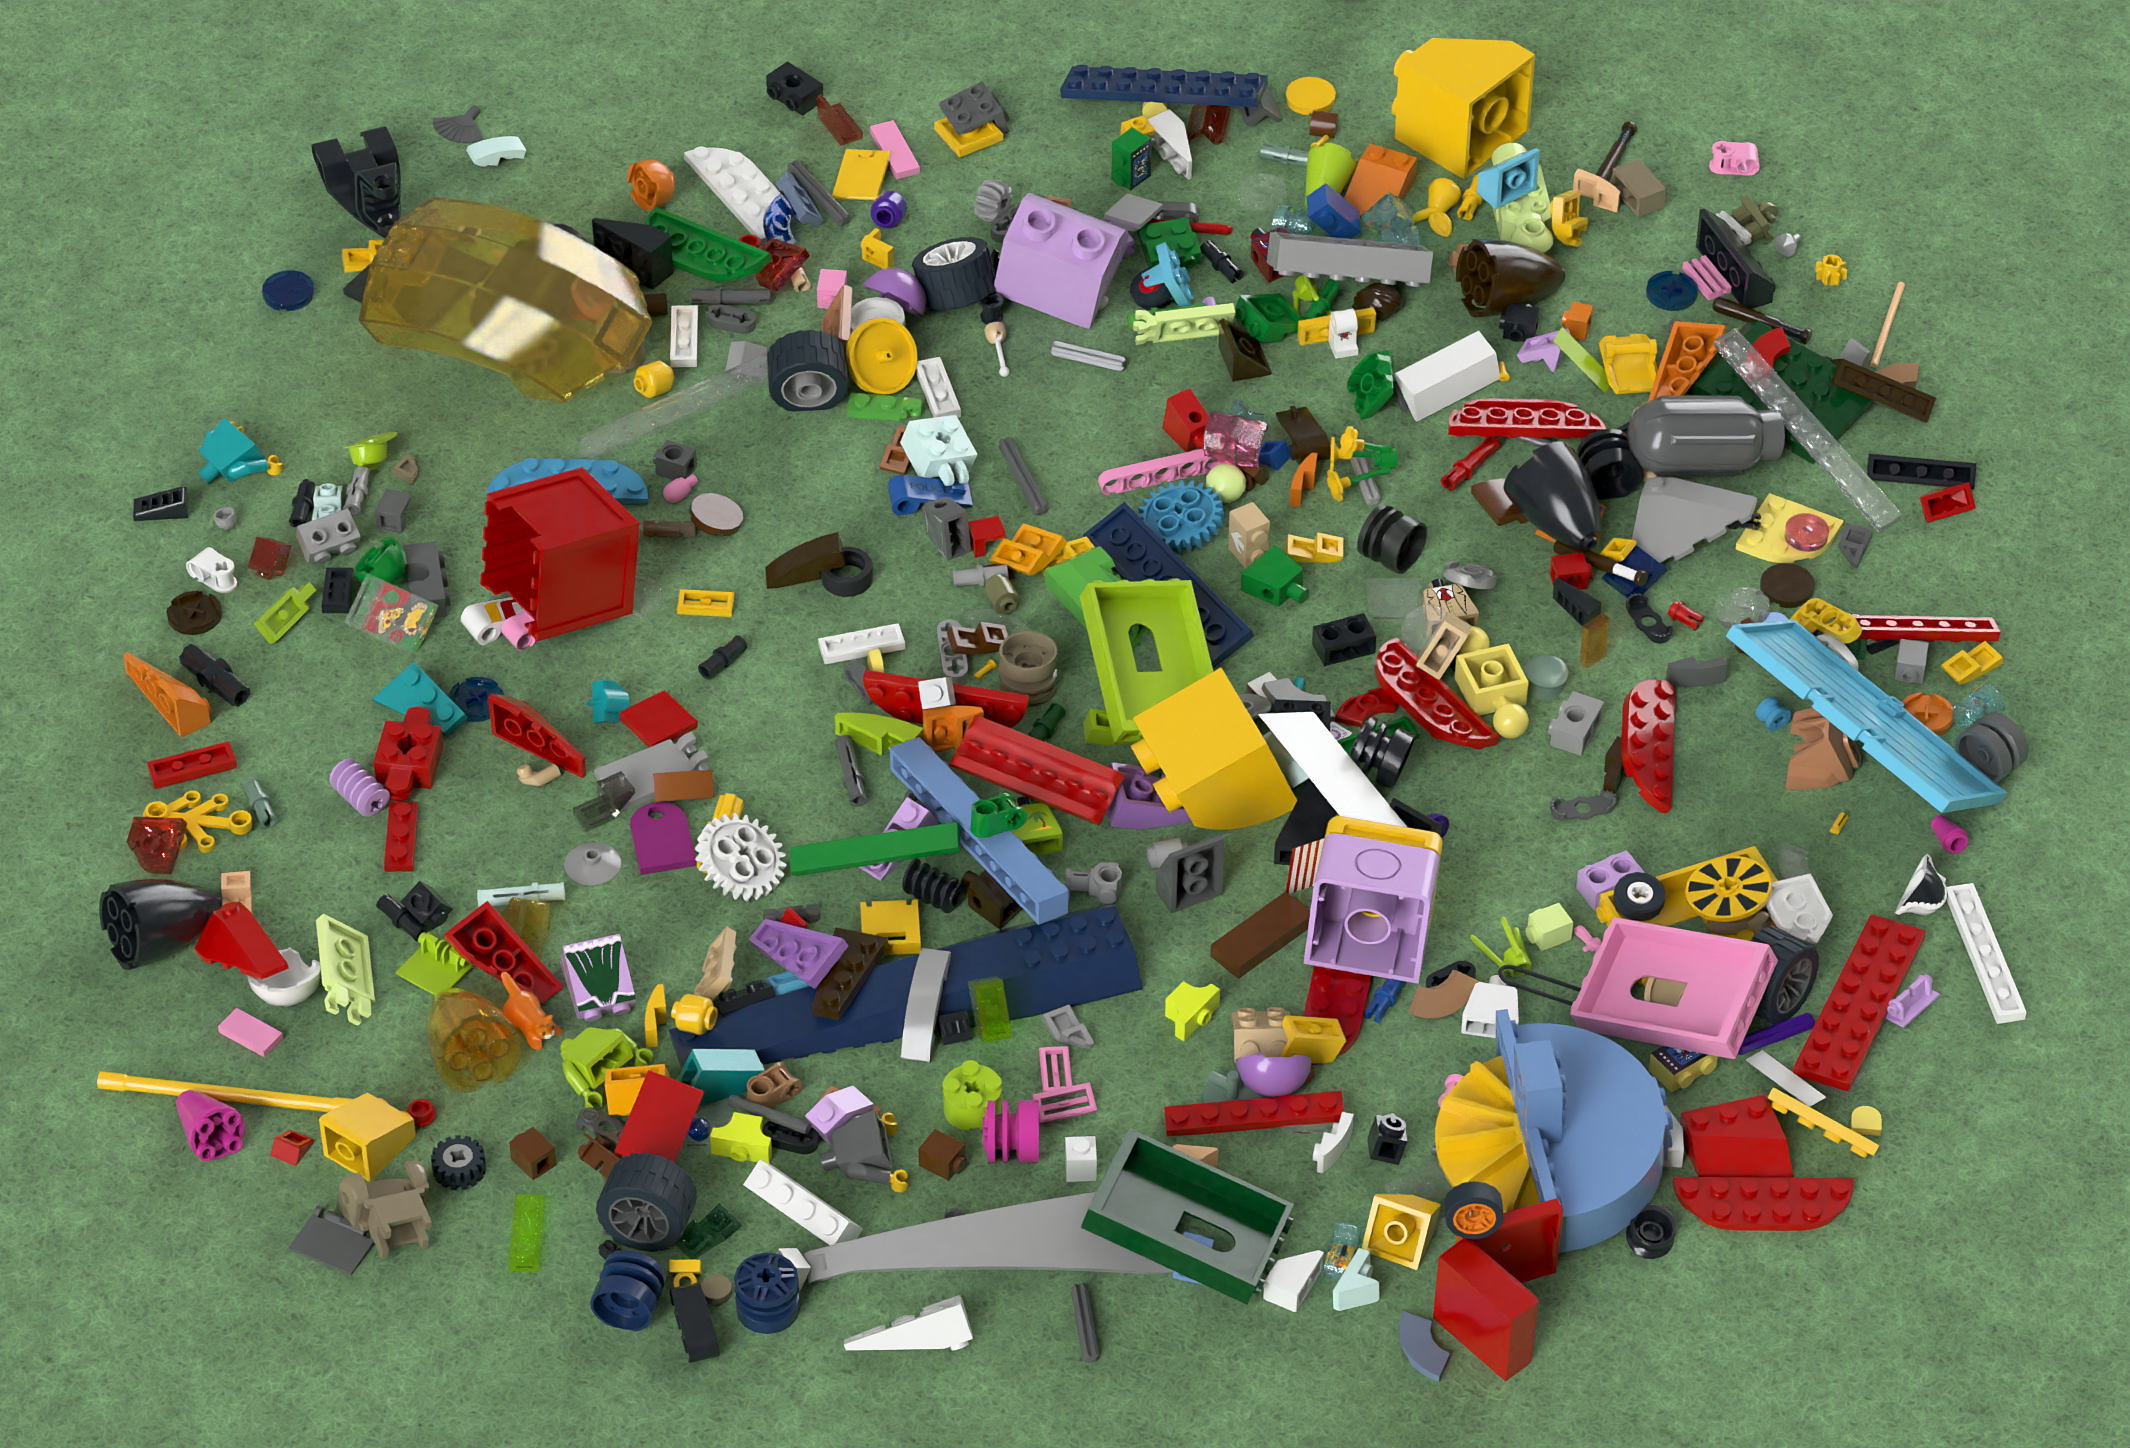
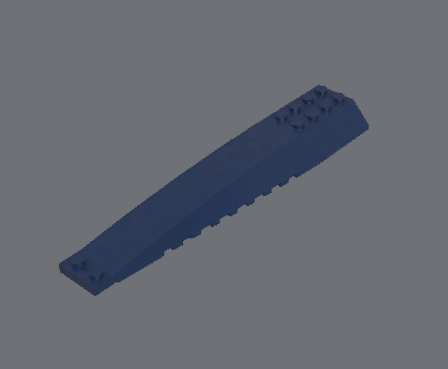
[669,904,1143,1069]

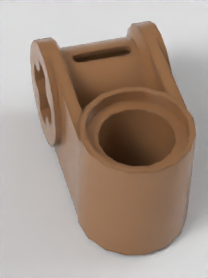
[746,1062,803,1109]

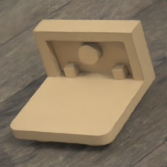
[1231,1007,1291,1063]

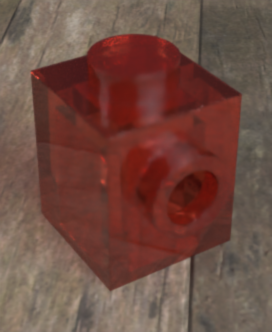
[247,536,292,580]

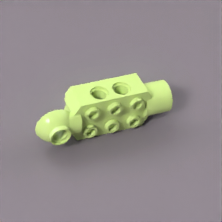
[1492,143,1553,253]

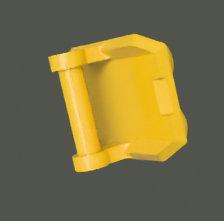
[1599,334,1658,394]

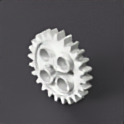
[695,813,786,901]

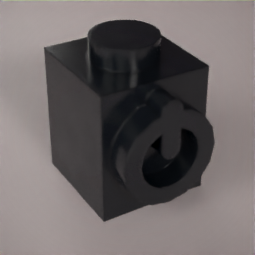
[1499,303,1539,342]
[401,881,453,930]
[1367,1113,1408,1165]

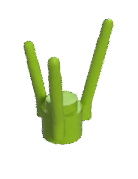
[1292,275,1332,315]
[1470,916,1532,977]

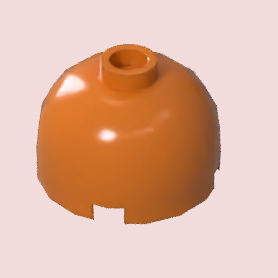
[627,159,676,211]

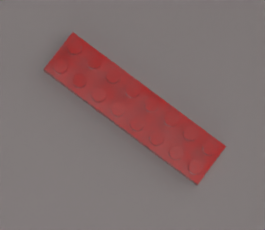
[1793,914,1926,1092]

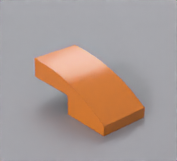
[1290,453,1317,507]

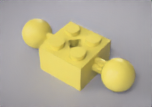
[1455,626,1529,739]

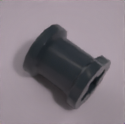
[980,292,1003,325]

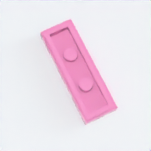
[870,120,920,179]

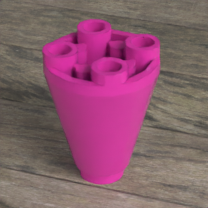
[176,1090,245,1162]

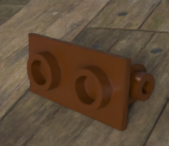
[577,1133,622,1178]

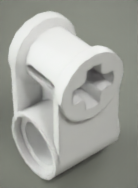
[186,547,237,593]

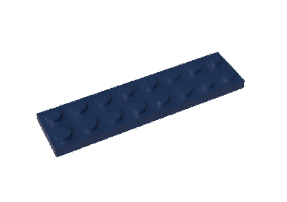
[1060,65,1268,107]
[1083,502,1254,669]

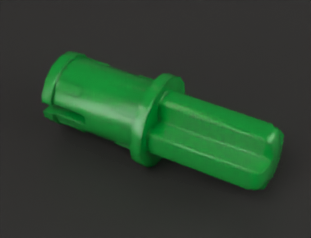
[1303,279,1340,320]

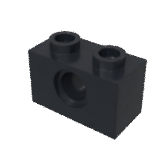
[766,61,824,116]

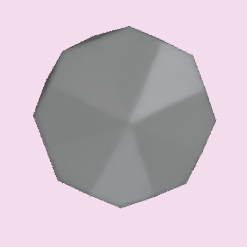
[1774,233,1801,257]

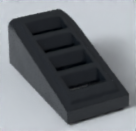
[133,487,189,521]
[1553,577,1602,631]

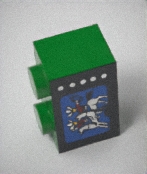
[1111,127,1152,191]

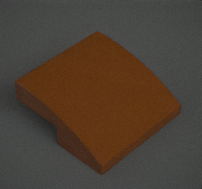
[1471,478,1528,527]

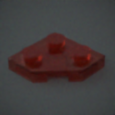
[756,238,810,292]
[126,817,188,874]

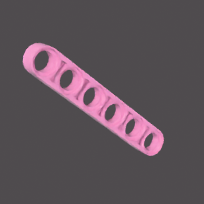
[1098,441,1252,496]

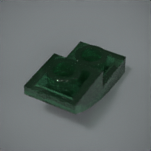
[676,1203,742,1260]

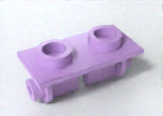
[1886,974,1940,1028]

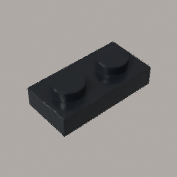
[712,980,776,1015]

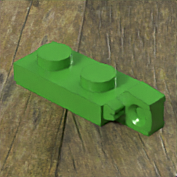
[847,393,922,421]

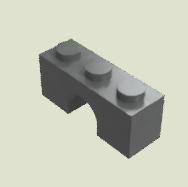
[403,541,451,620]

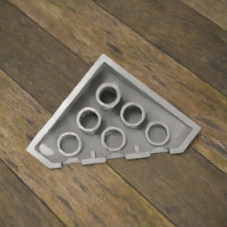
[1626,477,1757,574]

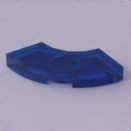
[763,194,797,255]

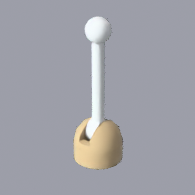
[984,322,1010,377]

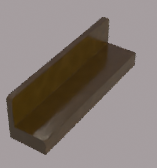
[1830,359,1936,423]

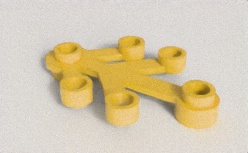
[143,790,253,853]

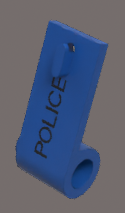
[887,475,973,516]

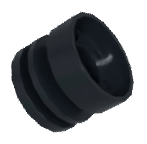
[1577,428,1642,500]
[1351,716,1416,789]

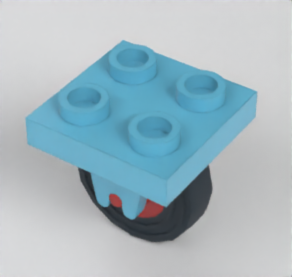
[1130,242,1194,309]

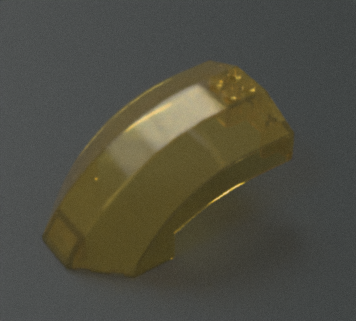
[358,197,652,403]

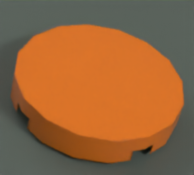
[1902,692,1954,736]

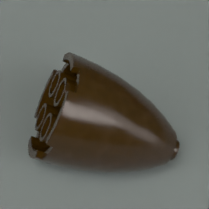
[1456,239,1565,317]

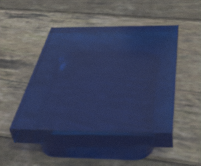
[1602,545,1667,598]

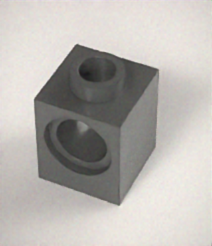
[653,440,697,480]

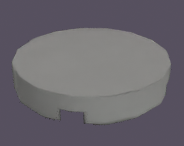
[1442,561,1498,589]

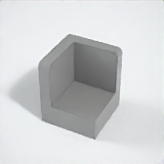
[725,341,767,378]

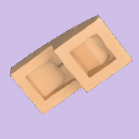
[1573,169,1621,212]
[221,871,252,913]

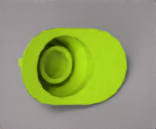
[343,432,398,470]

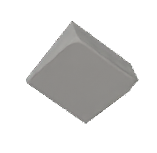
[1839,338,1871,369]

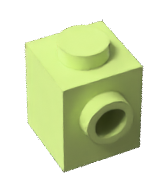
[1526,903,1573,951]

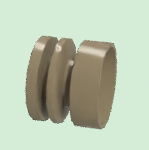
[999,631,1057,705]

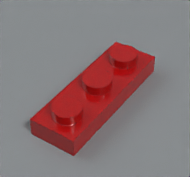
[147,741,237,789]
[384,802,419,872]

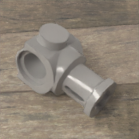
[1065,862,1122,904]

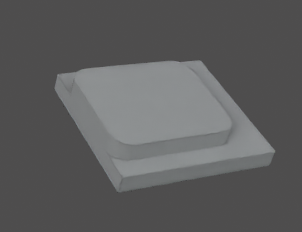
[1104,193,1163,231]

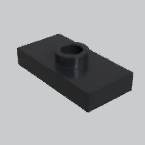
[321,567,354,613]

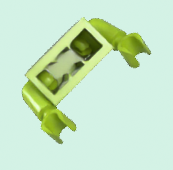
[560,1027,653,1108]

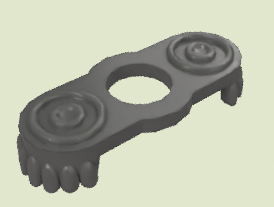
[1550,790,1617,821]
[576,1108,625,1146]

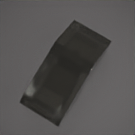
[573,771,635,832]

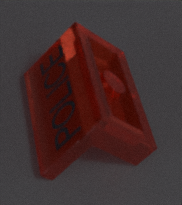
[1186,104,1231,145]

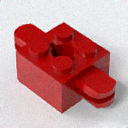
[373,706,443,801]

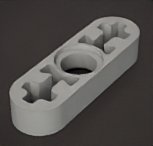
[937,620,968,685]

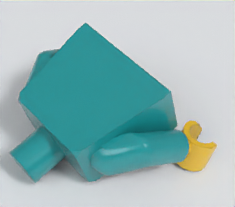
[197,418,283,484]

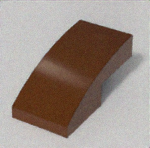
[947,622,1008,654]

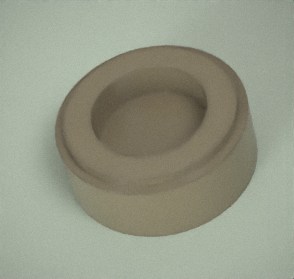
[701,1275,732,1305]

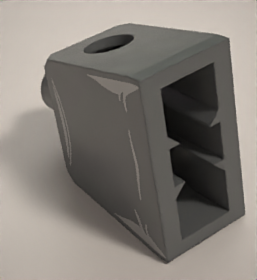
[922,497,971,561]

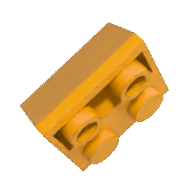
[605,1064,670,1116]

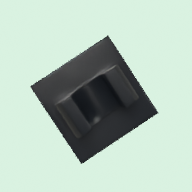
[937,1010,973,1046]

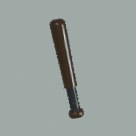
[1595,121,1637,182]
[1712,297,1812,344]

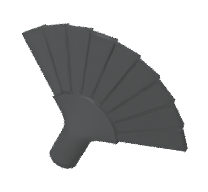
[433,105,483,143]

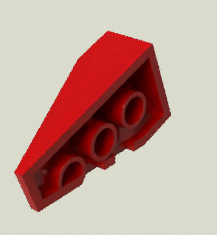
[488,694,586,778]
[194,901,289,980]

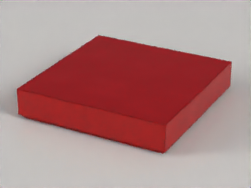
[619,690,698,747]

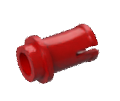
[1667,601,1705,631]

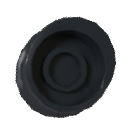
[1626,1204,1676,1259]

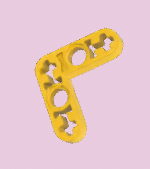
[1789,598,1862,644]

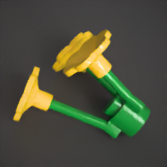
[1327,426,1398,502]

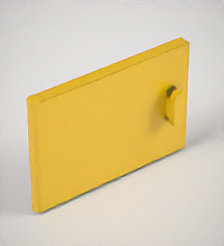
[831,149,891,201]

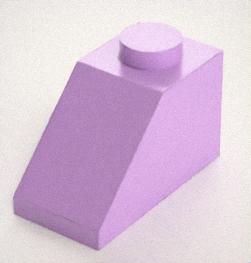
[805,1086,874,1147]

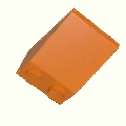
[1344,144,1417,225]

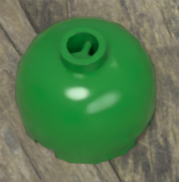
[353,536,407,590]

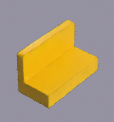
[1280,1015,1346,1064]

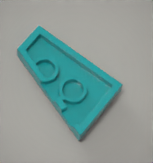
[372,662,468,736]

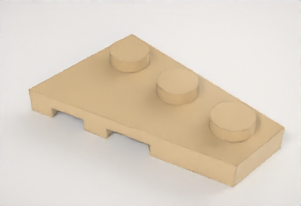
[693,926,737,1001]

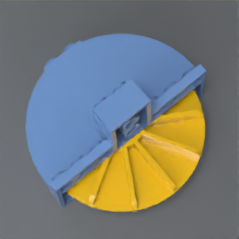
[1435,1009,1673,1253]

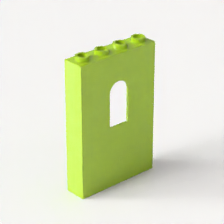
[1079,579,1213,744]

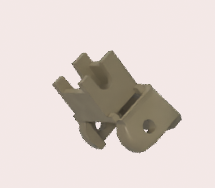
[336,1160,432,1259]

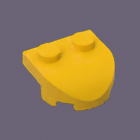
[1550,190,1588,247]

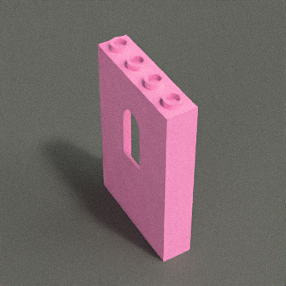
[1570,917,1778,1059]

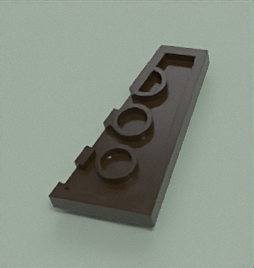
[812,927,889,1020]

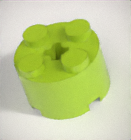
[942,1060,1002,1131]

